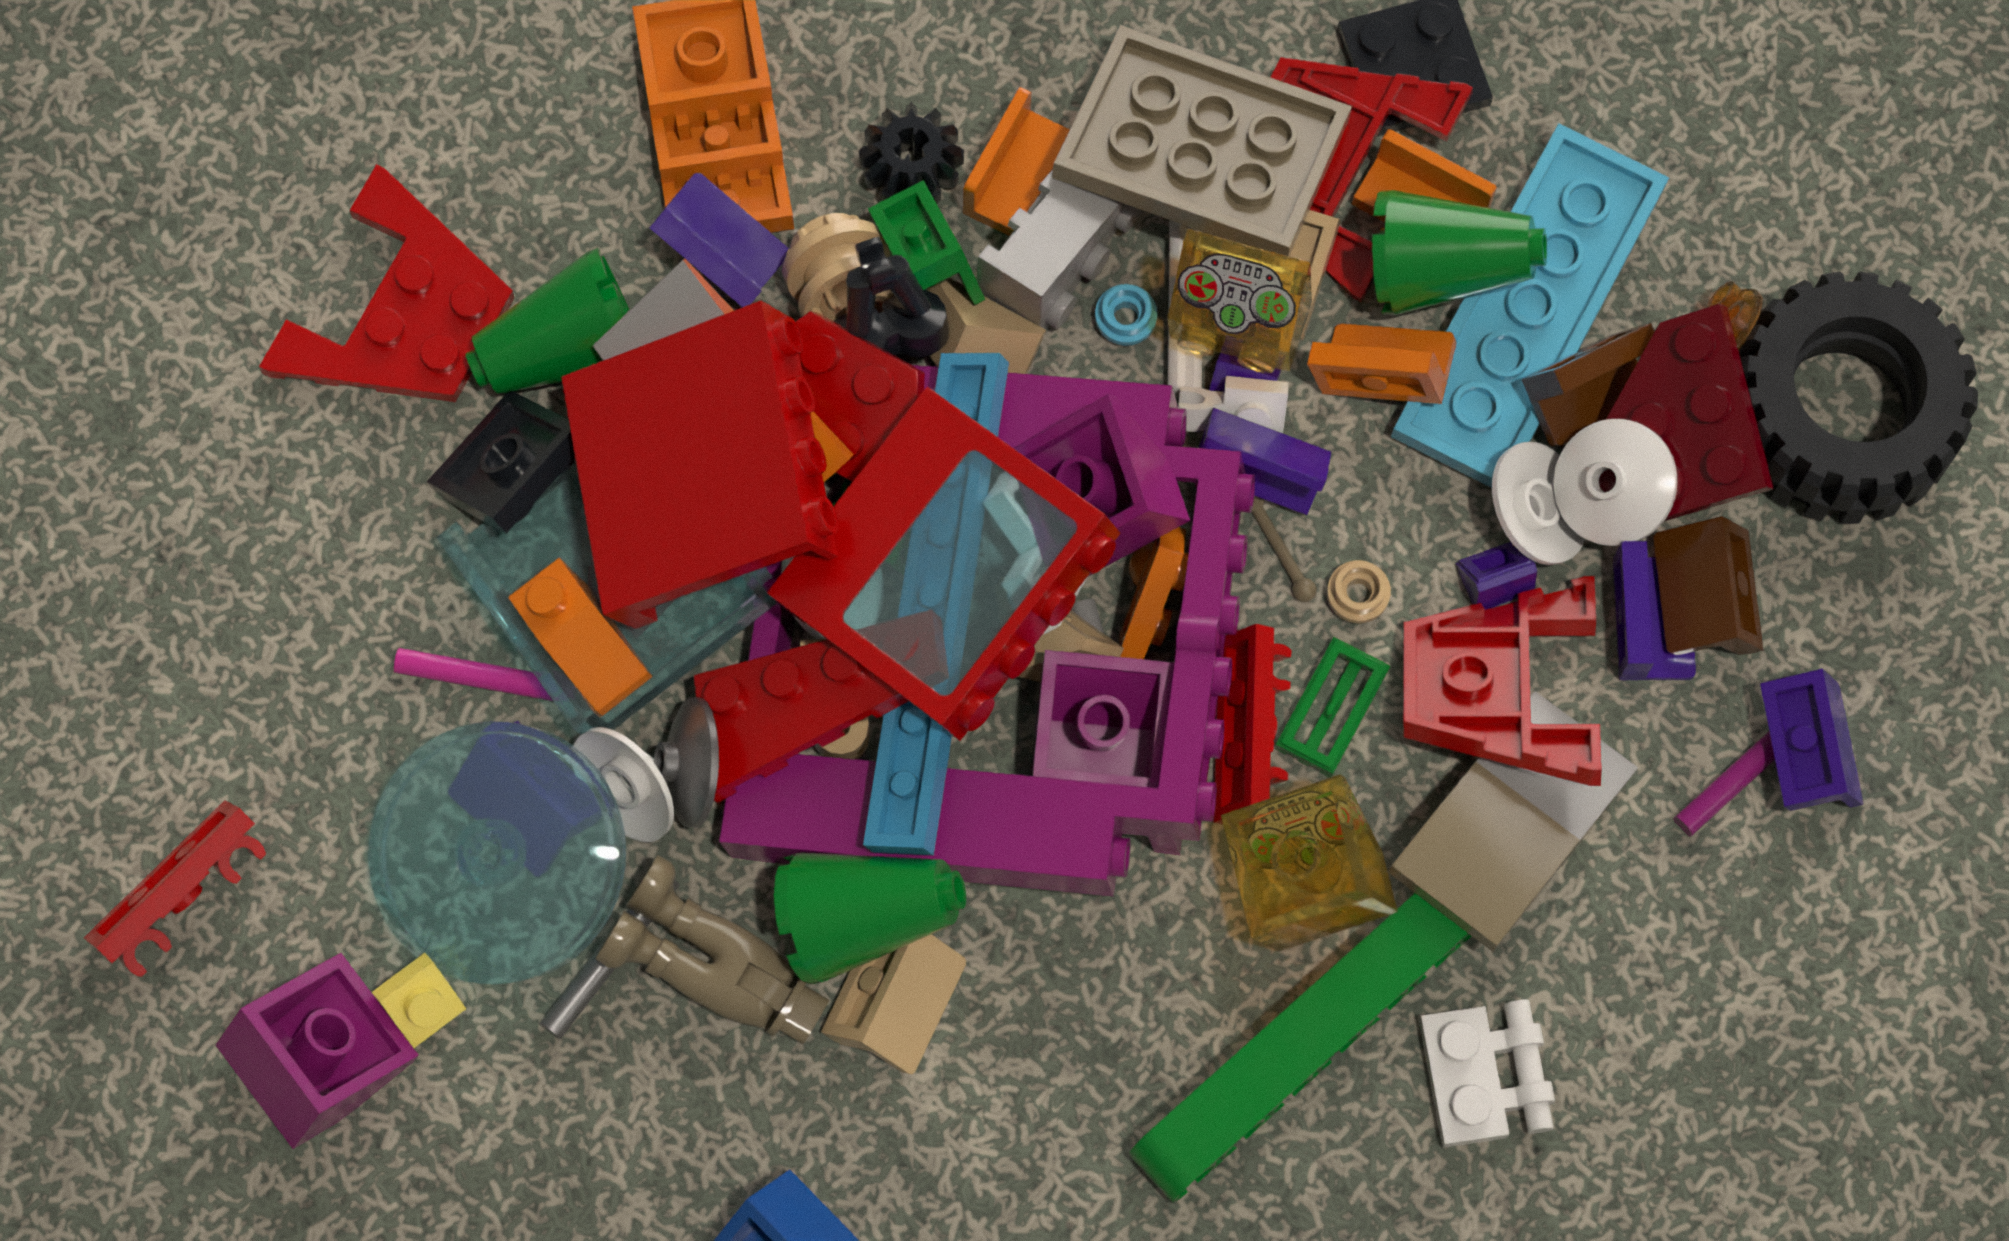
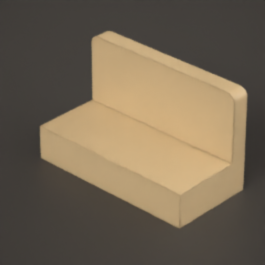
[821,934,966,1074]

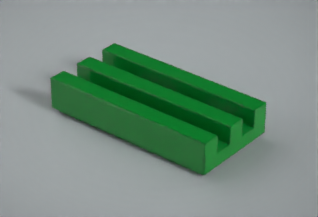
[1274,637,1390,778]

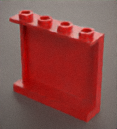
[561,300,838,629]

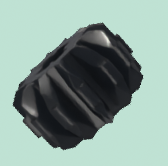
[859,101,964,204]

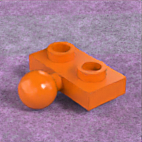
[1119,527,1189,659]

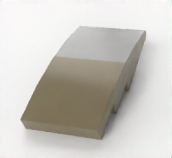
[1388,691,1638,952]

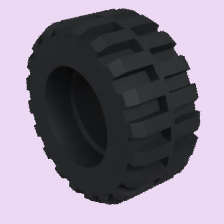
[1738,271,1979,524]

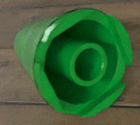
[1372,190,1547,315]
[465,247,629,394]
[774,852,966,984]

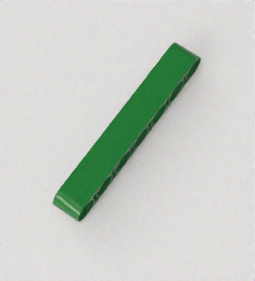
[1128,893,1472,1203]

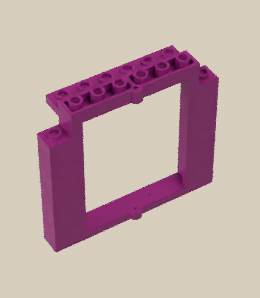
[719,365,1255,897]

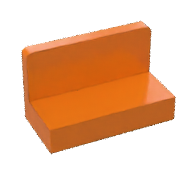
[963,87,1070,236]
[1352,129,1497,222]
[1307,324,1457,404]

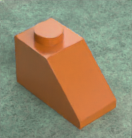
[508,557,653,716]

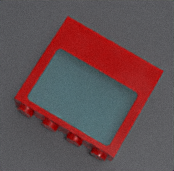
[767,386,1121,741]

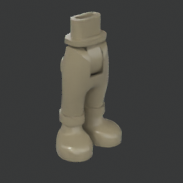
[595,855,829,1044]

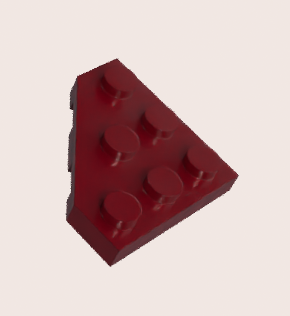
[1599,304,1774,521]

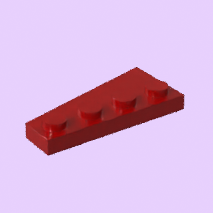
[694,611,950,803]

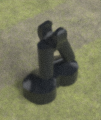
[833,236,950,357]

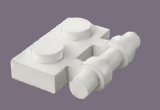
[1419,1000,1555,1148]

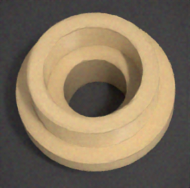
[1327,560,1391,624]

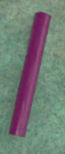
[1673,731,1775,837]

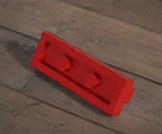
[1213,624,1292,826]
[84,800,266,977]

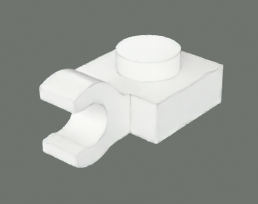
[1178,376,1289,433]

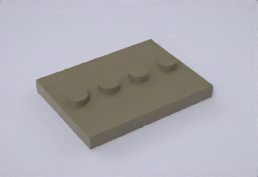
[1052,25,1352,262]

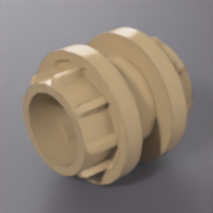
[782,213,895,321]

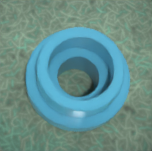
[1095,284,1157,346]

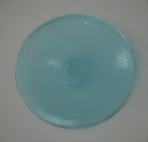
[368,721,626,984]

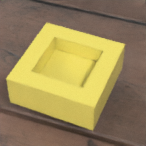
[372,953,466,1048]

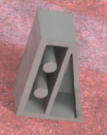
[977,169,1142,329]

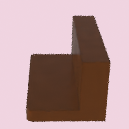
[1521,323,1655,447]
[1653,516,1764,655]

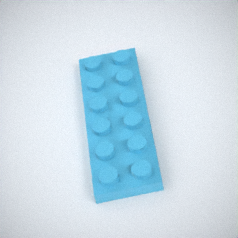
[1391,123,1669,488]

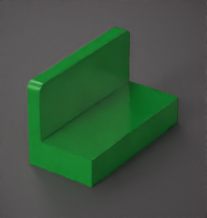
[868,181,986,306]

